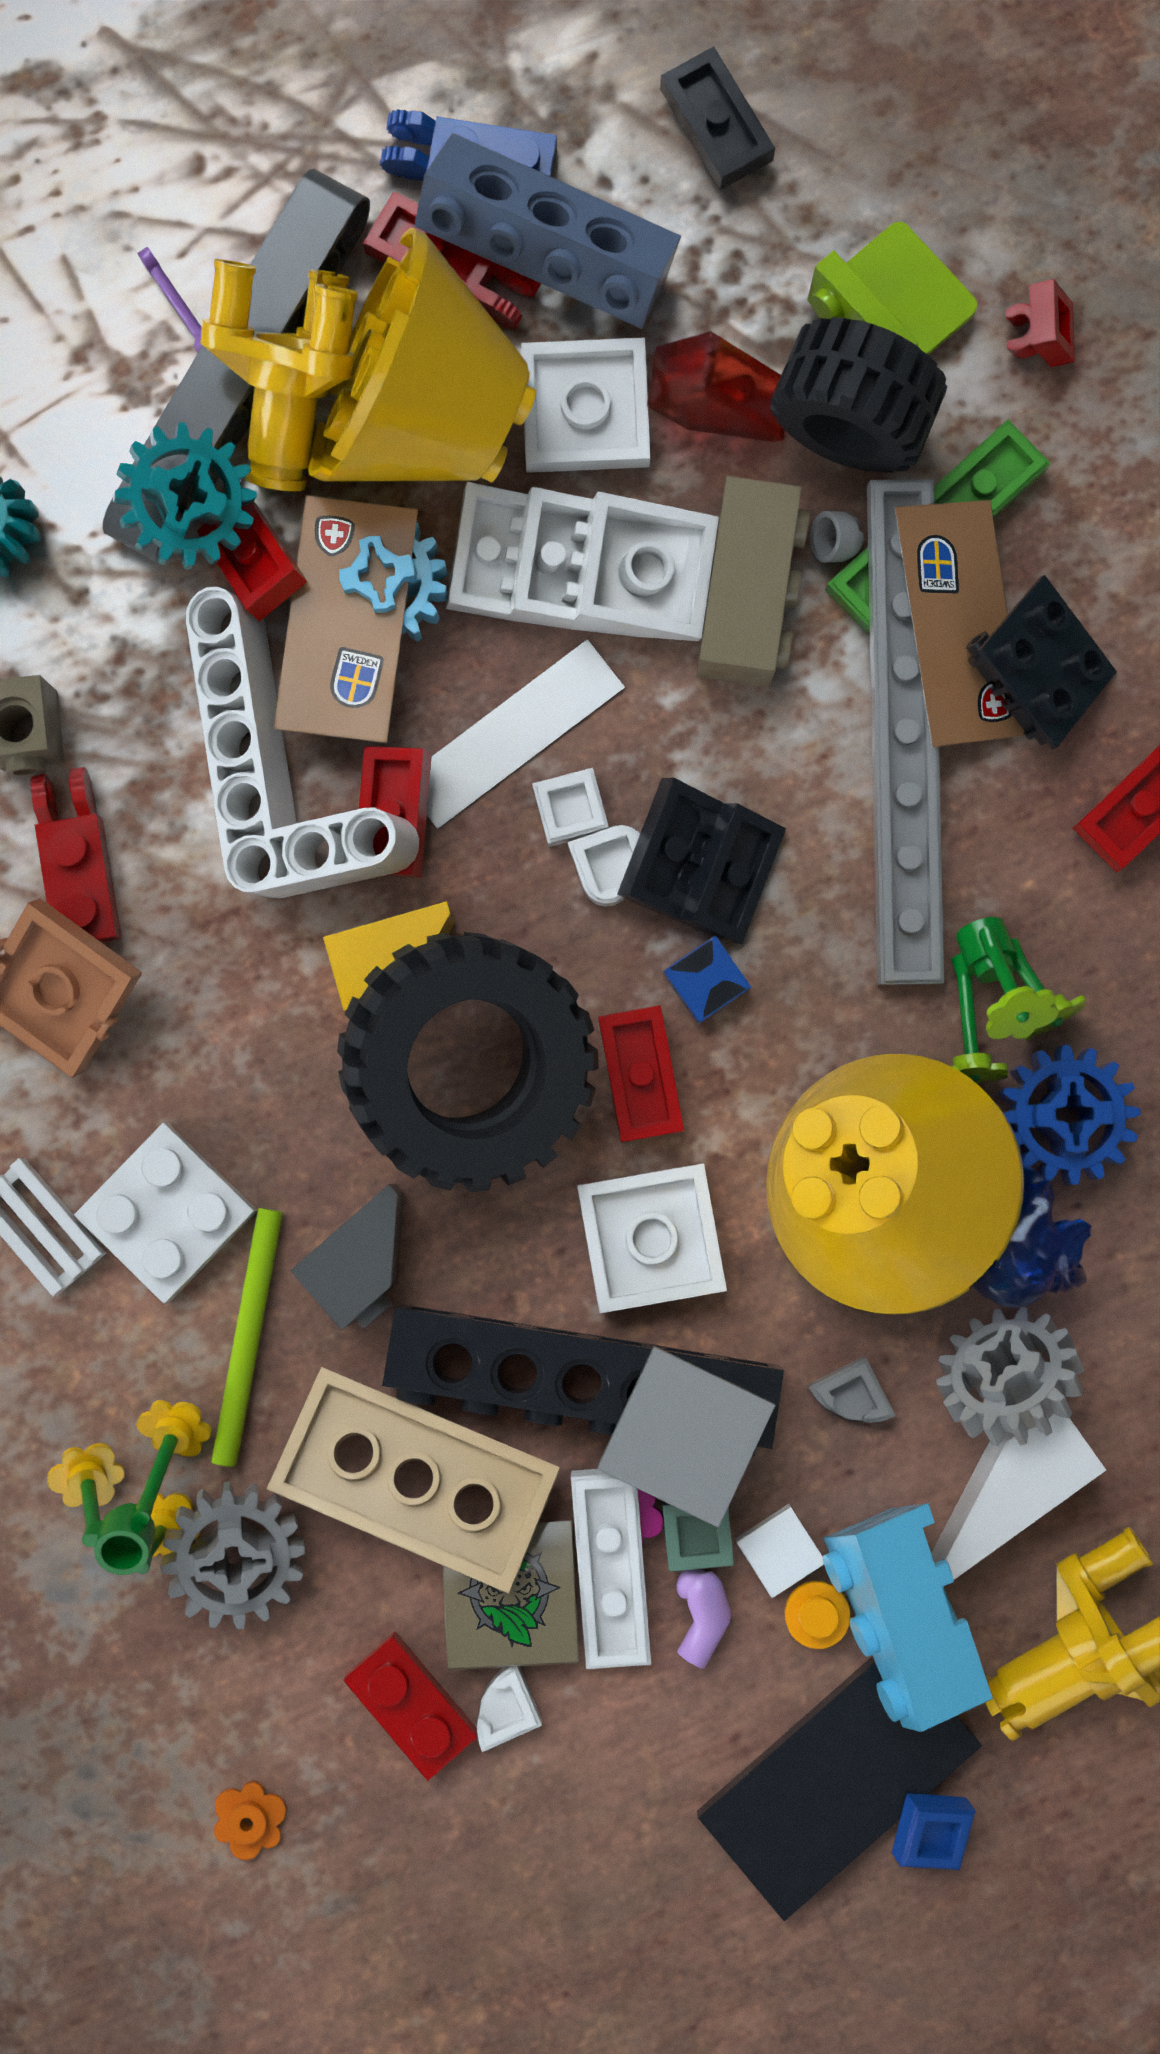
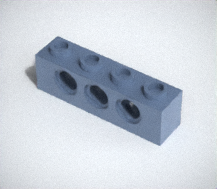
[414,132,681,329]

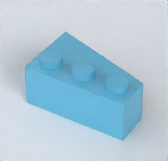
[823,1503,993,1732]

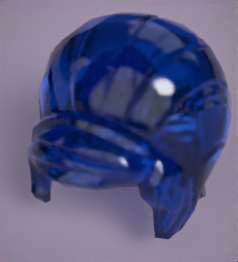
[972,1166,1092,1308]

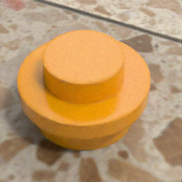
[784,1581,850,1649]

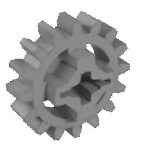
[936,1307,1085,1446]
[161,1481,305,1630]

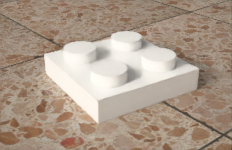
[521,338,650,473]
[74,1123,257,1304]
[577,1163,727,1313]

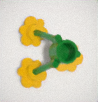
[47,1400,212,1575]

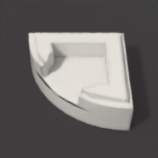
[477,1667,543,1752]

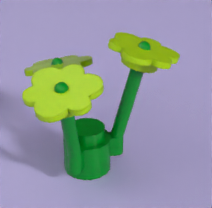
[951,917,1087,1083]

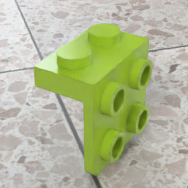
[807,221,977,355]

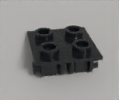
[966,575,1117,749]

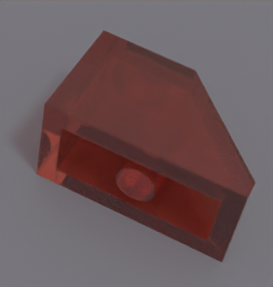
[647,331,785,442]

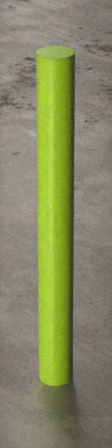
[211,1208,283,1467]

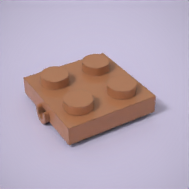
[0,898,142,1078]

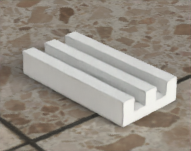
[0,1158,107,1297]

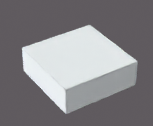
[532,768,609,847]
[735,1503,824,1598]

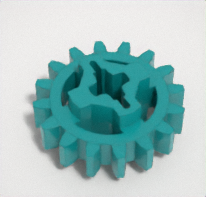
[113,422,257,569]

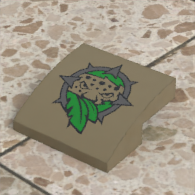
[443,1521,579,1670]

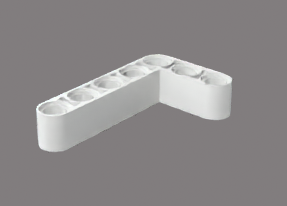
[186,587,419,898]

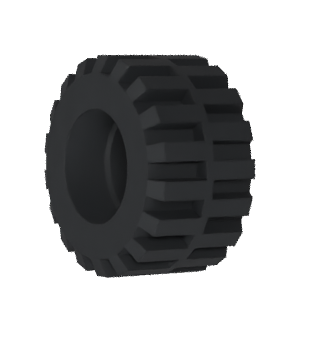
[770,317,948,473]

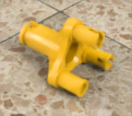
[200,259,358,491]
[985,1527,1160,1741]

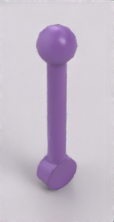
[137,247,202,353]

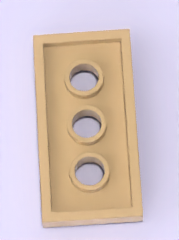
[267,1367,560,1594]

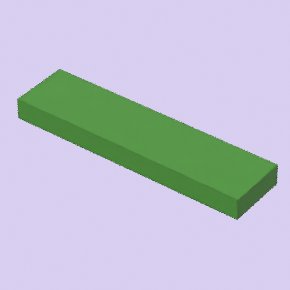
[825,419,1051,634]

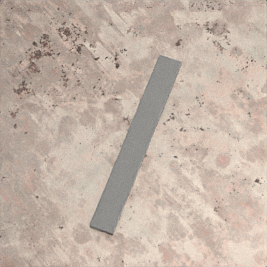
[867,479,944,985]

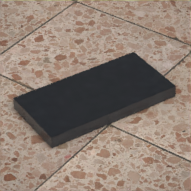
[697,1656,982,1921]

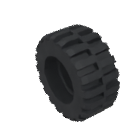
[337,932,599,1192]

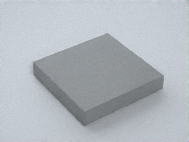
[597,1346,775,1528]

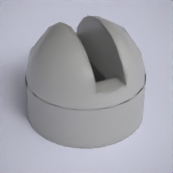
[810,511,865,562]

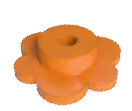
[214,1781,287,1860]

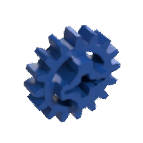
[998,1045,1141,1185]

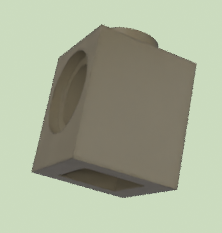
[0,675,65,777]

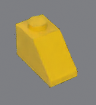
[323,901,455,1012]

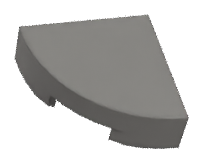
[807,1356,896,1423]

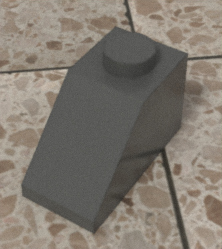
[290,1184,404,1330]

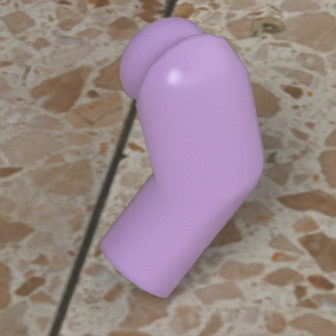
[676,1569,731,1669]

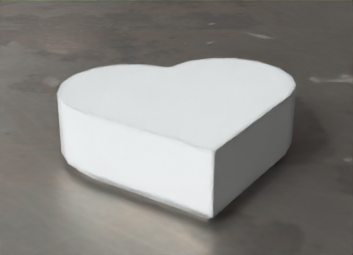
[568,825,640,907]

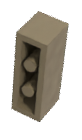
[696,476,810,687]

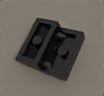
[617,777,786,944]

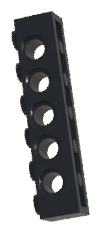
[382,1304,784,1457]

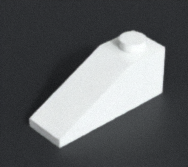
[931,1414,1106,1579]

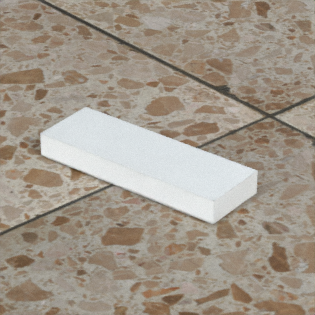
[571,1469,651,1669]

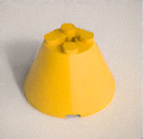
[308,228,536,483]
[766,1054,1024,1315]

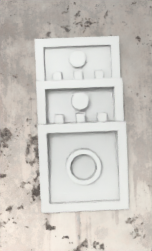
[446,482,719,641]

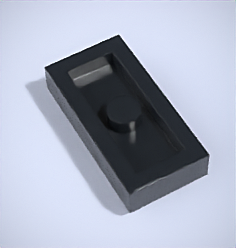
[660,46,775,190]

